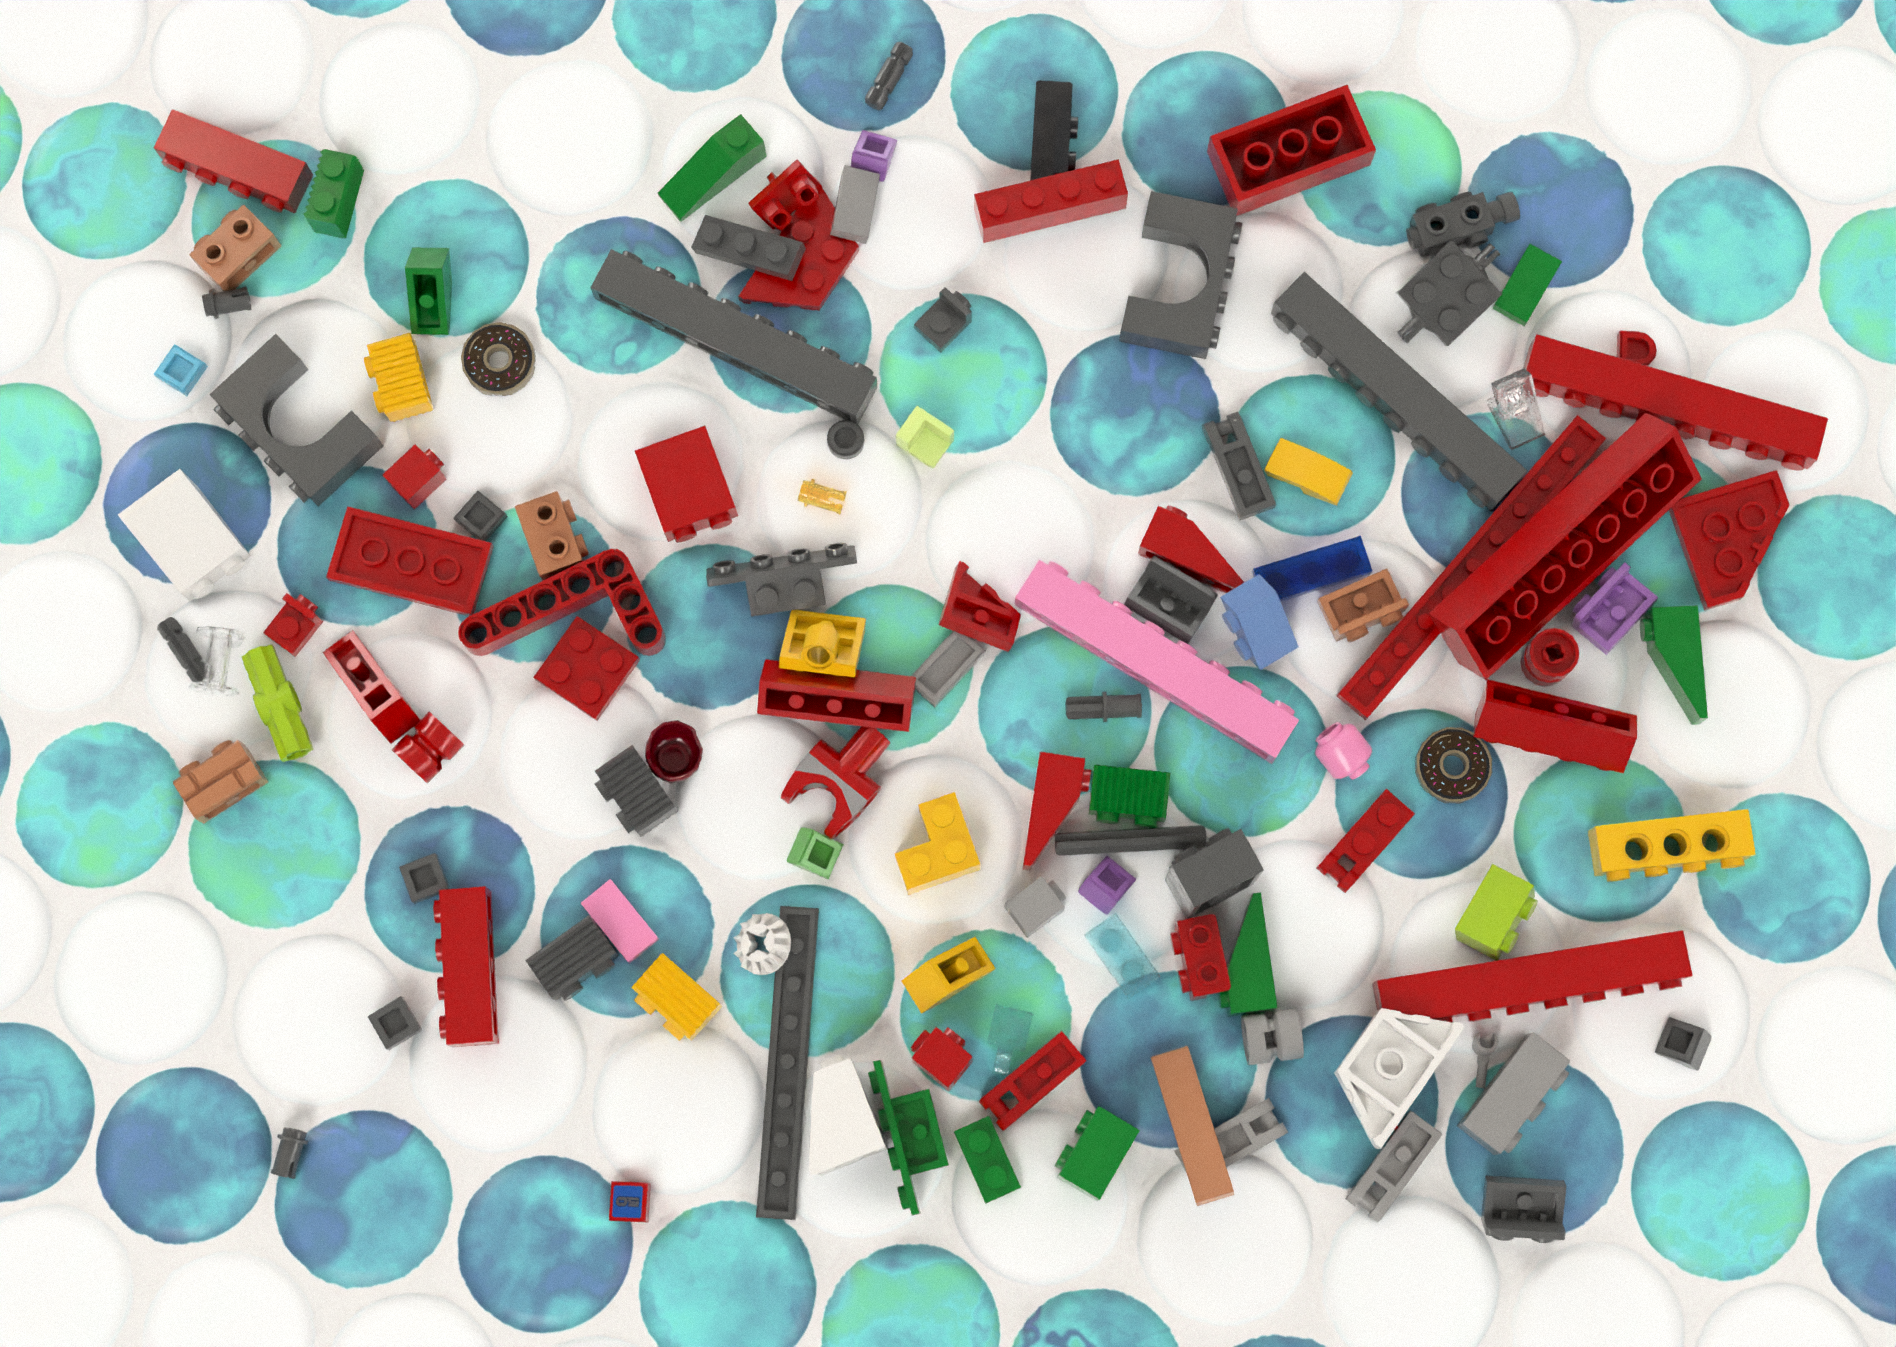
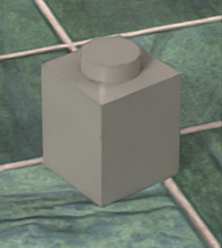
[1004,876,1066,938]

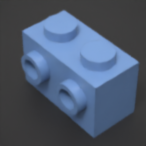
[1220,574,1299,670]

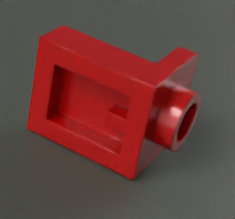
[263,593,323,657]

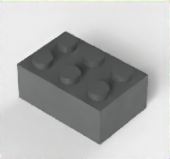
[1165,828,1264,919]

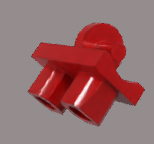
[748,159,822,230]

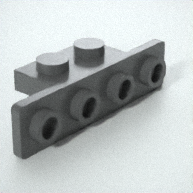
[706,543,857,617]

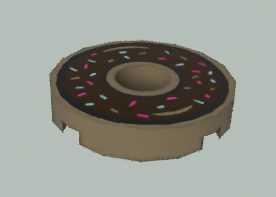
[461,322,536,396]
[1415,727,1492,804]

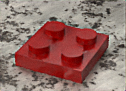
[533,616,640,721]

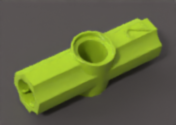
[241,644,314,762]

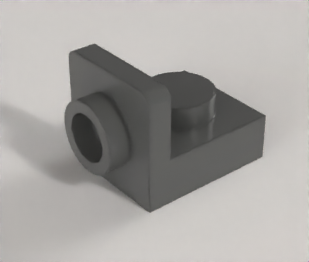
[914,287,972,353]

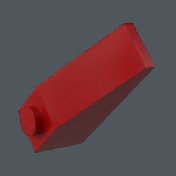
[1138,506,1245,593]
[322,630,421,744]
[1023,752,1091,871]

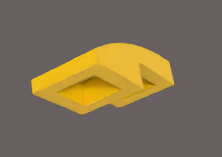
[1264,438,1353,506]

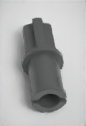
[1065,692,1142,722]

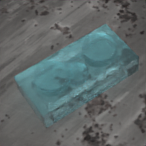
[1084,913,1160,999]

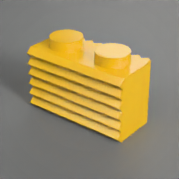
[364,333,434,422]
[631,953,722,1041]

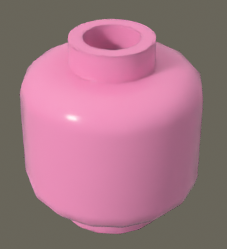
[1315,722,1372,780]

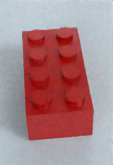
[1207,85,1376,216]

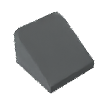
[1655,1017,1712,1071]

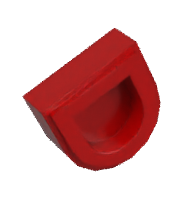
[1617,330,1657,366]

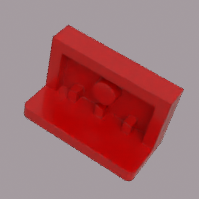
[1170,914,1231,1001]

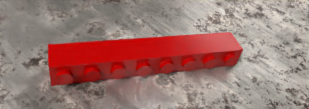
[1518,334,1828,471]
[1372,930,1693,1023]

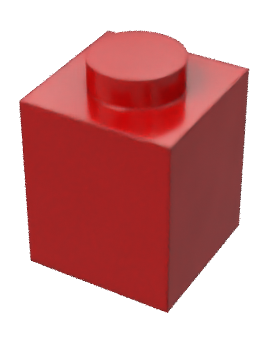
[382,444,447,510]

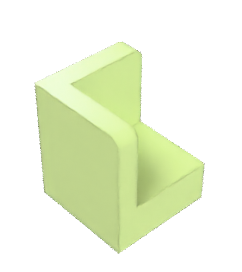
[895,406,954,468]

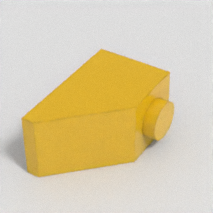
[901,937,996,1013]

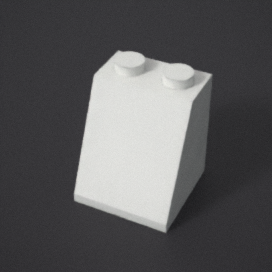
[118,469,251,601]
[808,1054,887,1178]

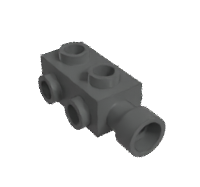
[1406,191,1520,257]

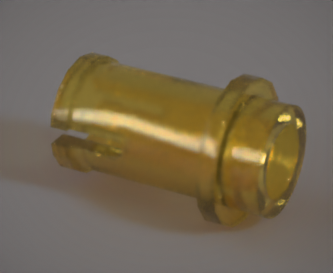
[797,478,847,515]

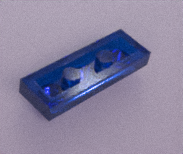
[1252,536,1373,602]

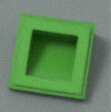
[787,827,844,879]

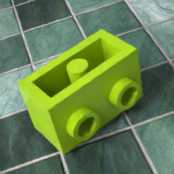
[1455,864,1538,961]

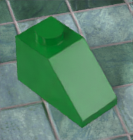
[405,247,452,335]

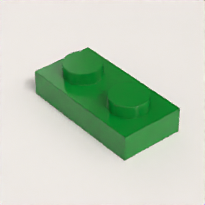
[954,1116,1021,1204]

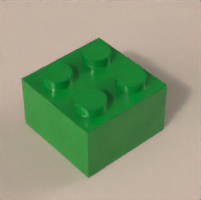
[1054,1106,1140,1201]

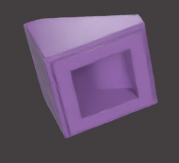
[850,130,897,182]
[1078,855,1136,915]

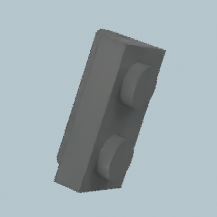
[1124,556,1218,644]
[1481,1176,1566,1243]

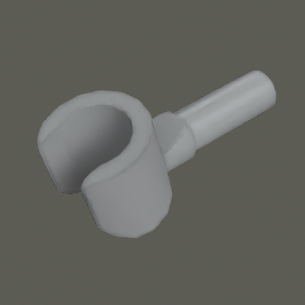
[1472,1032,1499,1088]

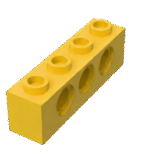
[1588,809,1756,882]

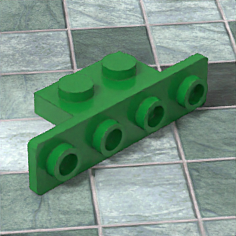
[868,1060,949,1216]

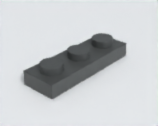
[691,215,806,281]

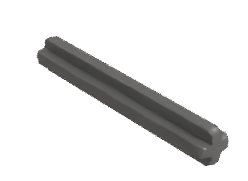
[1055,825,1207,856]

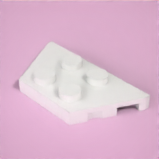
[1334,1008,1466,1149]

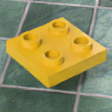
[779,610,866,677]

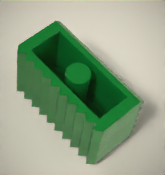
[303,149,364,238]
[1088,765,1171,828]

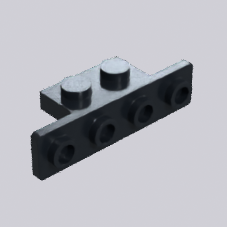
[1030,80,1078,180]

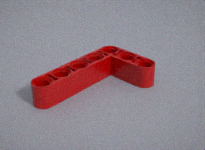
[458,549,666,656]

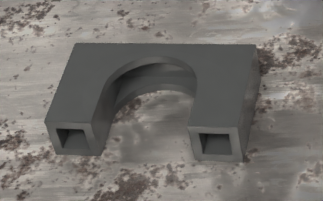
[1119,191,1243,359]
[209,334,384,507]

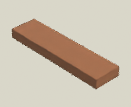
[1151,1046,1235,1206]

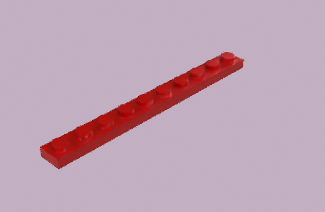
[1337,415,1607,721]

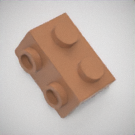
[1317,568,1409,642]

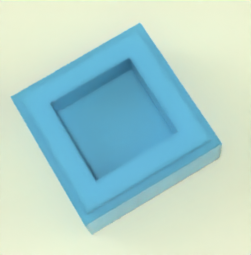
[154,344,208,396]

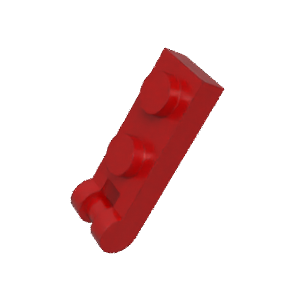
[1316,789,1415,893]
[978,1031,1087,1131]

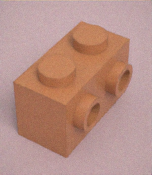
[189,204,281,291]
[515,491,589,581]

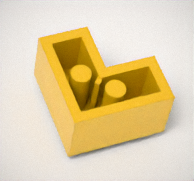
[895,792,980,895]

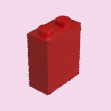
[635,425,738,543]

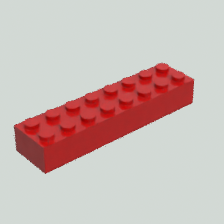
[1429,413,1702,680]

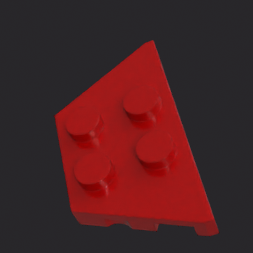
[738,187,859,311]

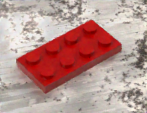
[326,506,494,616]

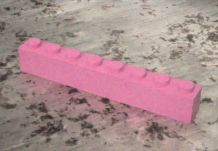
[1015,560,1299,764]

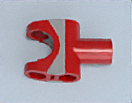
[780,726,891,840]

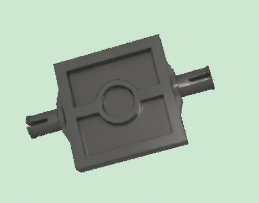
[1395,240,1502,346]

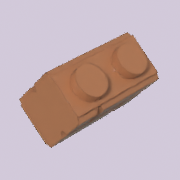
[173,740,268,824]

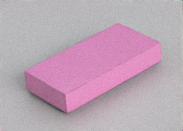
[581,879,659,964]

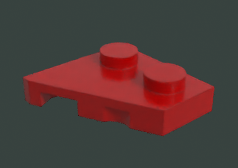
[938,561,1021,652]

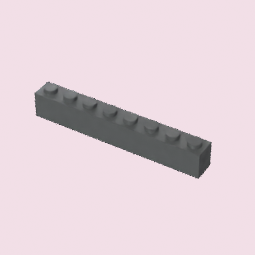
[590,249,878,424]
[1271,271,1528,512]

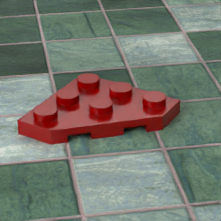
[1669,470,1790,611]

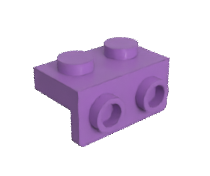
[1572,562,1658,655]

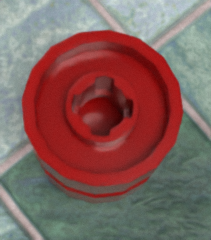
[1520,628,1580,687]
[392,711,465,784]

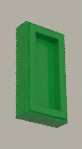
[1492,244,1562,327]

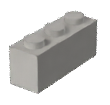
[1457,1031,1571,1155]

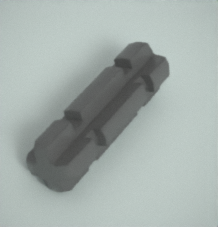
[865,42,913,110]
[157,617,212,686]

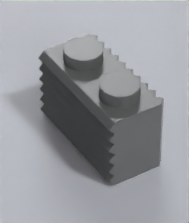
[594,745,678,837]
[525,915,619,1001]

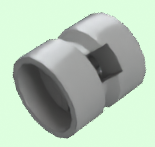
[1241,1008,1304,1065]

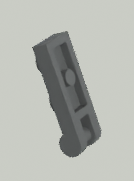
[1202,412,1276,520]

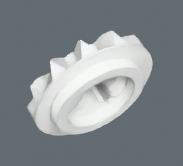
[733,913,791,975]

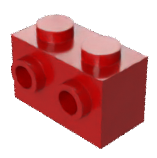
[911,1027,973,1092]

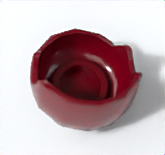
[645,720,703,783]

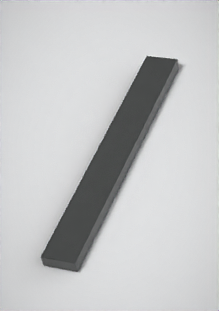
[756,906,819,1220]

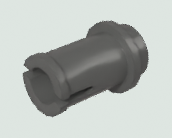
[202,286,252,319]
[271,1127,308,1179]

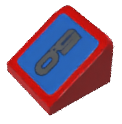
[609,1181,651,1223]

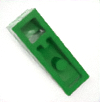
[657,114,767,222]
[1640,605,1708,725]
[1218,892,1278,1017]

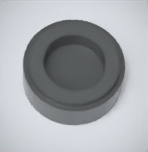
[827,420,865,460]

